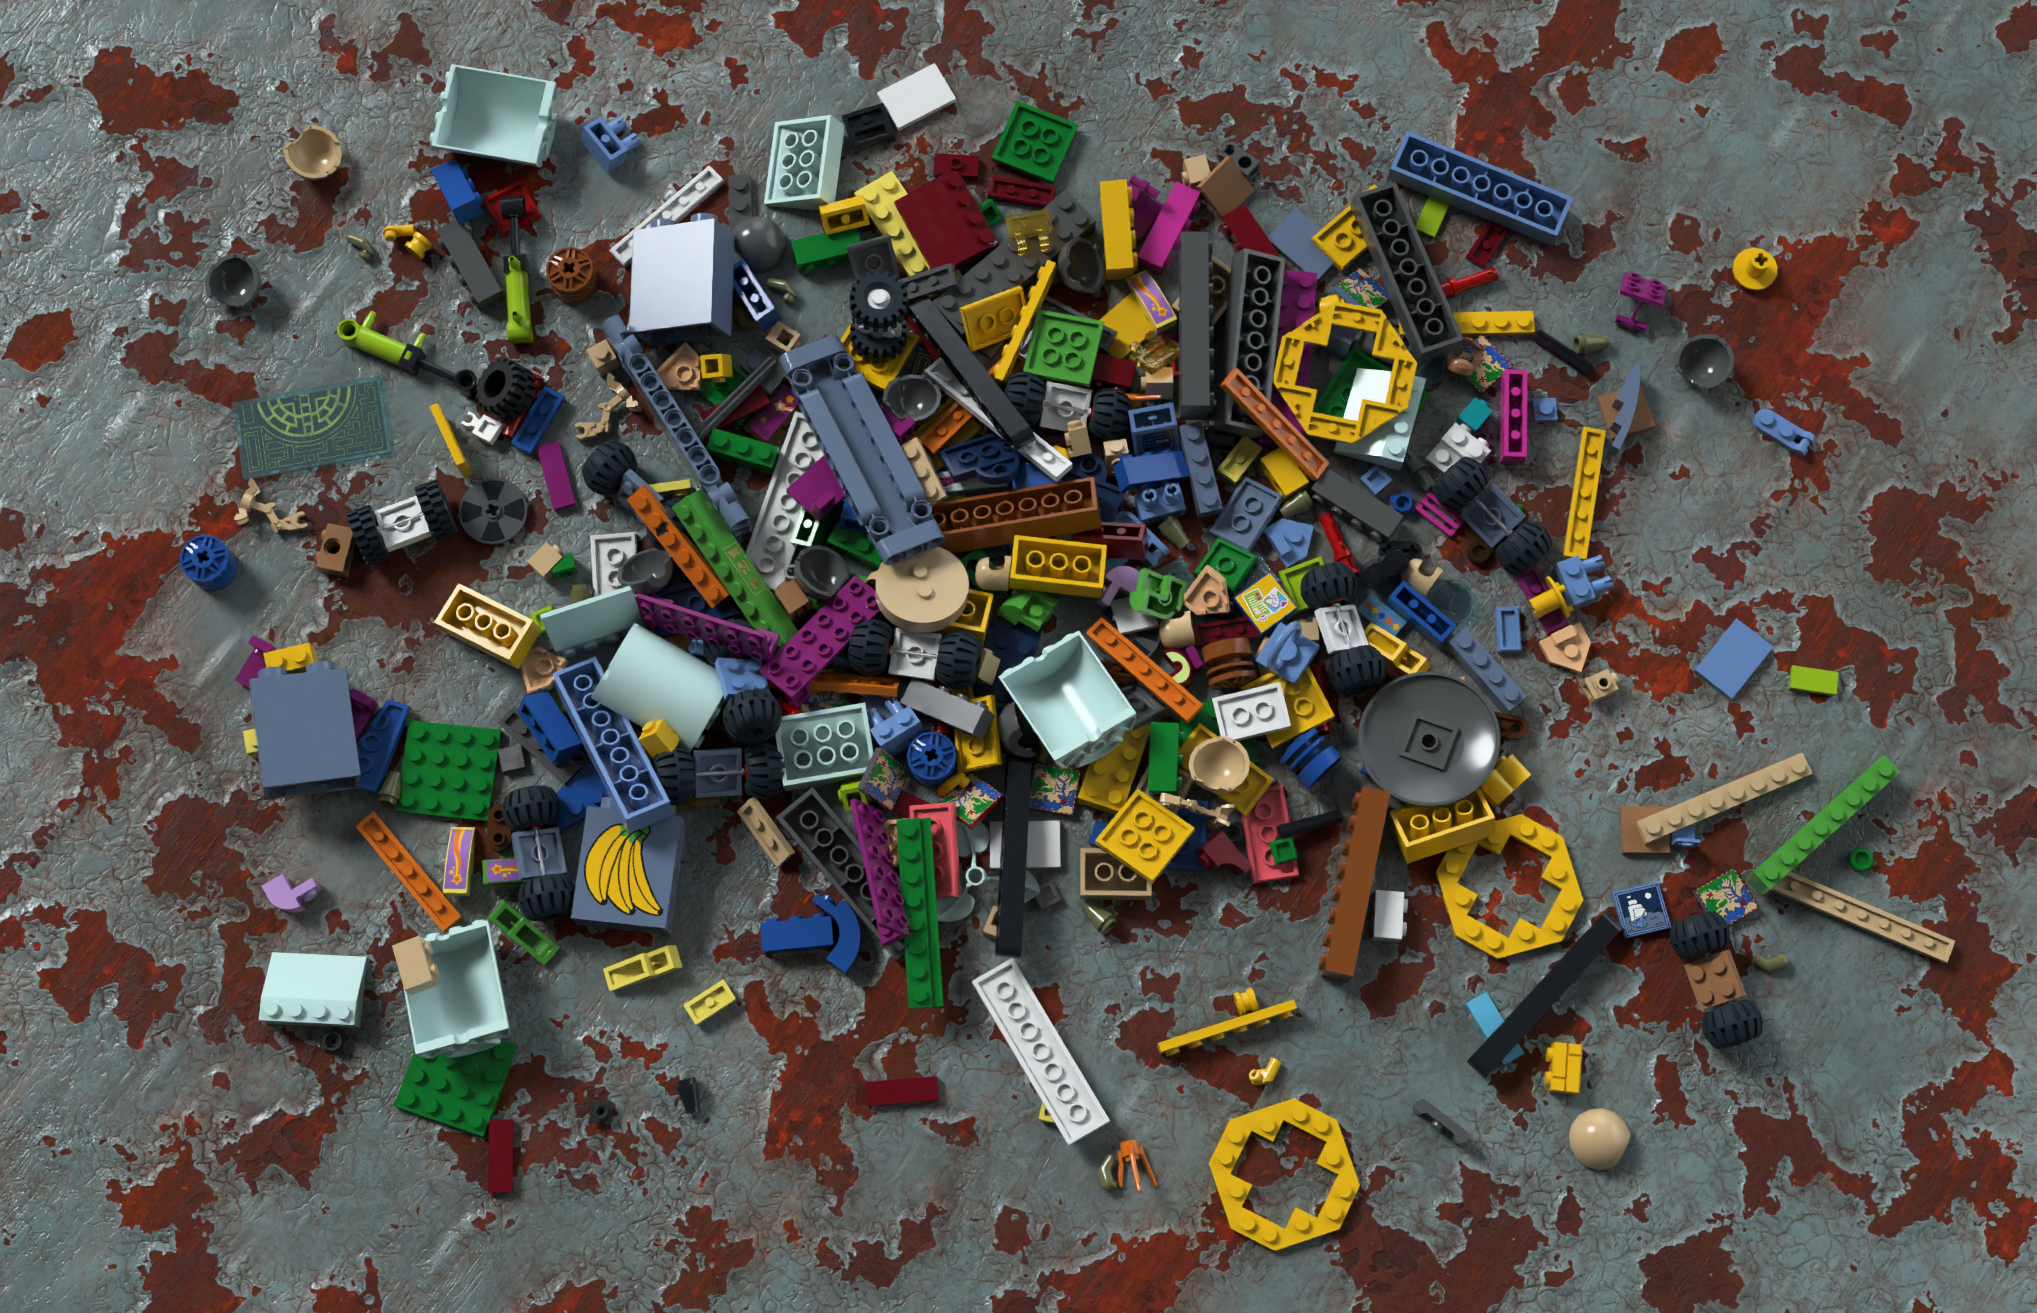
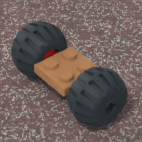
[1670,911,1763,1049]

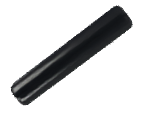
[1533,330,1594,375]
[1276,810,1343,839]

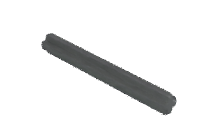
[694,357,778,442]

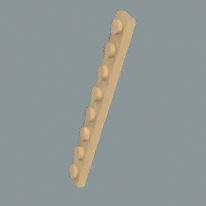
[1635,752,1813,844]
[1770,872,1955,964]

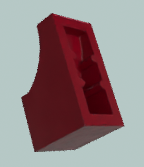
[1194,831,1252,876]

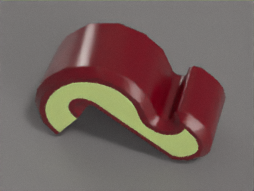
[1153,648,1194,707]

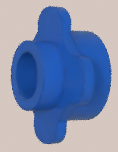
[1390,493,1415,515]

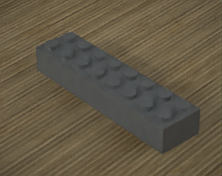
[1350,182,1464,364]
[933,190,1096,342]
[1179,232,1214,420]
[1214,248,1285,438]
[776,787,905,964]

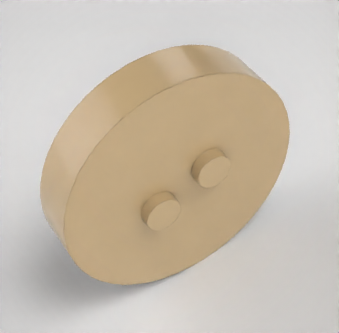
[875,547,969,633]

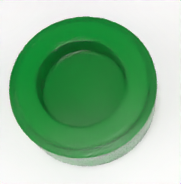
[1848,847,1873,872]

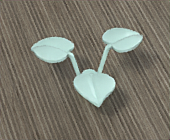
[936,820,1040,922]

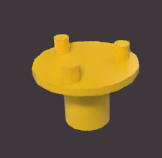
[1732,248,1778,291]
[1528,576,1574,619]

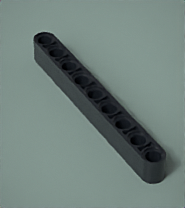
[907,296,1035,452]
[995,755,1032,959]
[1467,911,1623,1079]

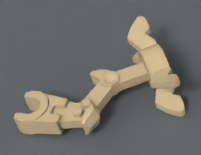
[575,373,642,441]
[234,478,309,534]
[1159,793,1235,831]

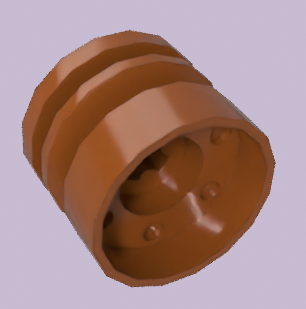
[546,247,598,305]
[1202,638,1257,690]

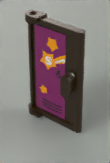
[740,377,802,446]

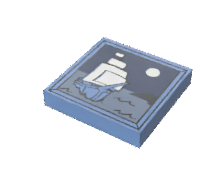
[1611,882,1671,939]

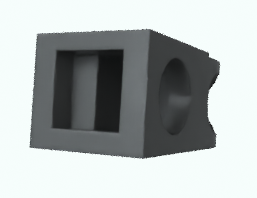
[1217,142,1260,183]

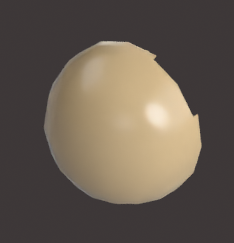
[283,125,342,181]
[1189,736,1250,794]
[1569,1108,1630,1170]

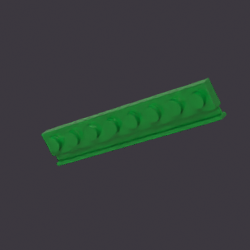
[896,817,944,1010]

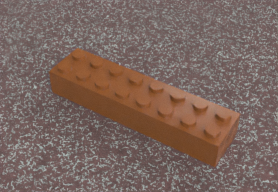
[917,477,1102,553]
[1318,786,1391,983]

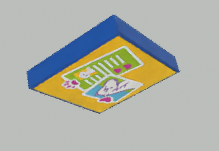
[1233,572,1298,636]

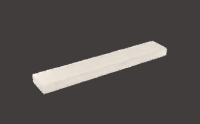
[609,165,725,268]

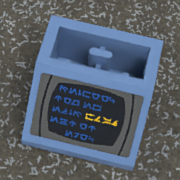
[1128,402,1180,457]

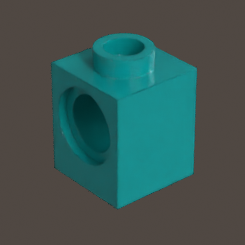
[1456,397,1493,436]

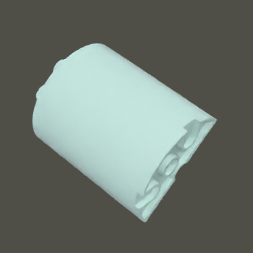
[429,64,558,167]
[591,623,726,752]
[998,630,1136,768]
[403,920,511,1059]

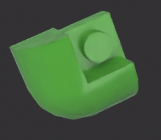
[1129,568,1187,620]
[997,589,1060,632]

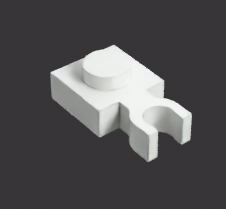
[461,412,505,445]

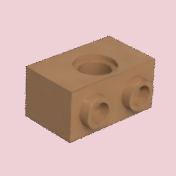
[314,523,357,578]
[774,579,812,625]

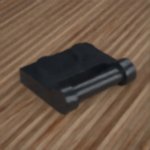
[841,103,896,154]

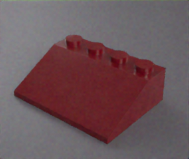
[894,170,999,270]

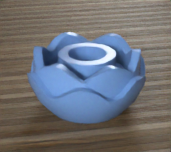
[688,640,708,662]

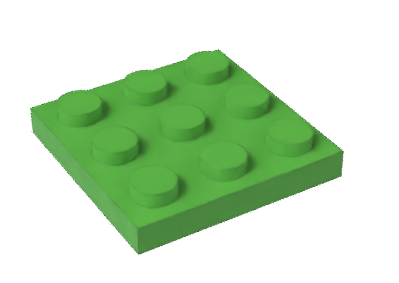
[1023,309,1105,387]

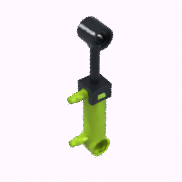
[500,196,533,344]
[337,311,479,398]

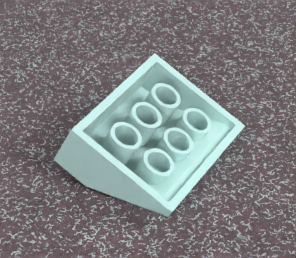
[764,115,845,210]
[1334,368,1426,471]
[540,586,647,658]
[775,703,874,791]
[259,952,367,1028]

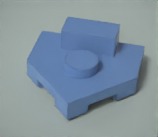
[1263,518,1314,569]

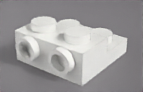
[1425,422,1491,475]

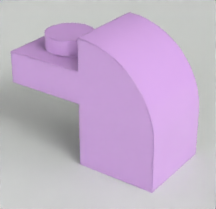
[1095,566,1140,607]
[262,874,322,913]

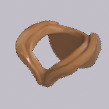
[1445,337,1482,376]

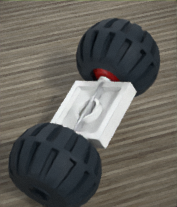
[1003,372,1131,444]
[1300,562,1386,695]
[848,619,982,689]

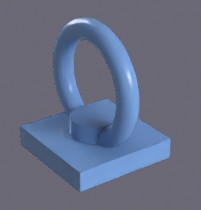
[1255,621,1320,686]

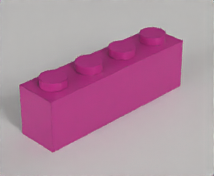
[1137,181,1202,276]
[1500,369,1528,465]

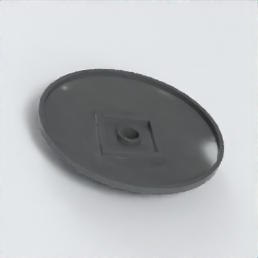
[1358,671,1500,807]

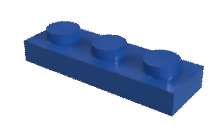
[511,386,566,456]

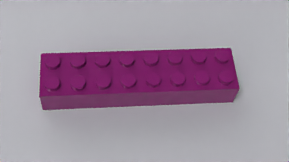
[1257,270,1317,450]

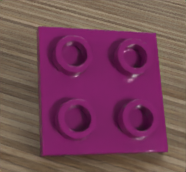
[1127,175,1164,242]
[1614,272,1667,333]

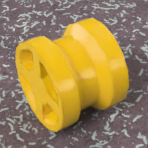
[404,232,433,260]
[1233,988,1259,1016]

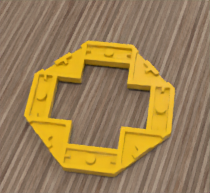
[1273,301,1417,445]
[1435,814,1583,960]
[1208,1098,1360,1251]

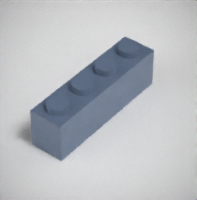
[1178,421,1223,519]
[1444,627,1527,714]

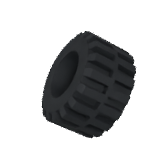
[476,358,536,421]

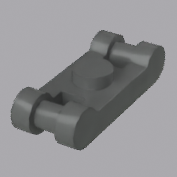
[1412,1099,1469,1145]

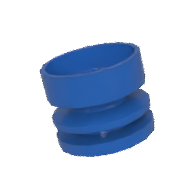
[180,535,238,592]
[1279,728,1342,790]
[907,731,957,788]

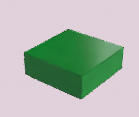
[1268,836,1298,866]

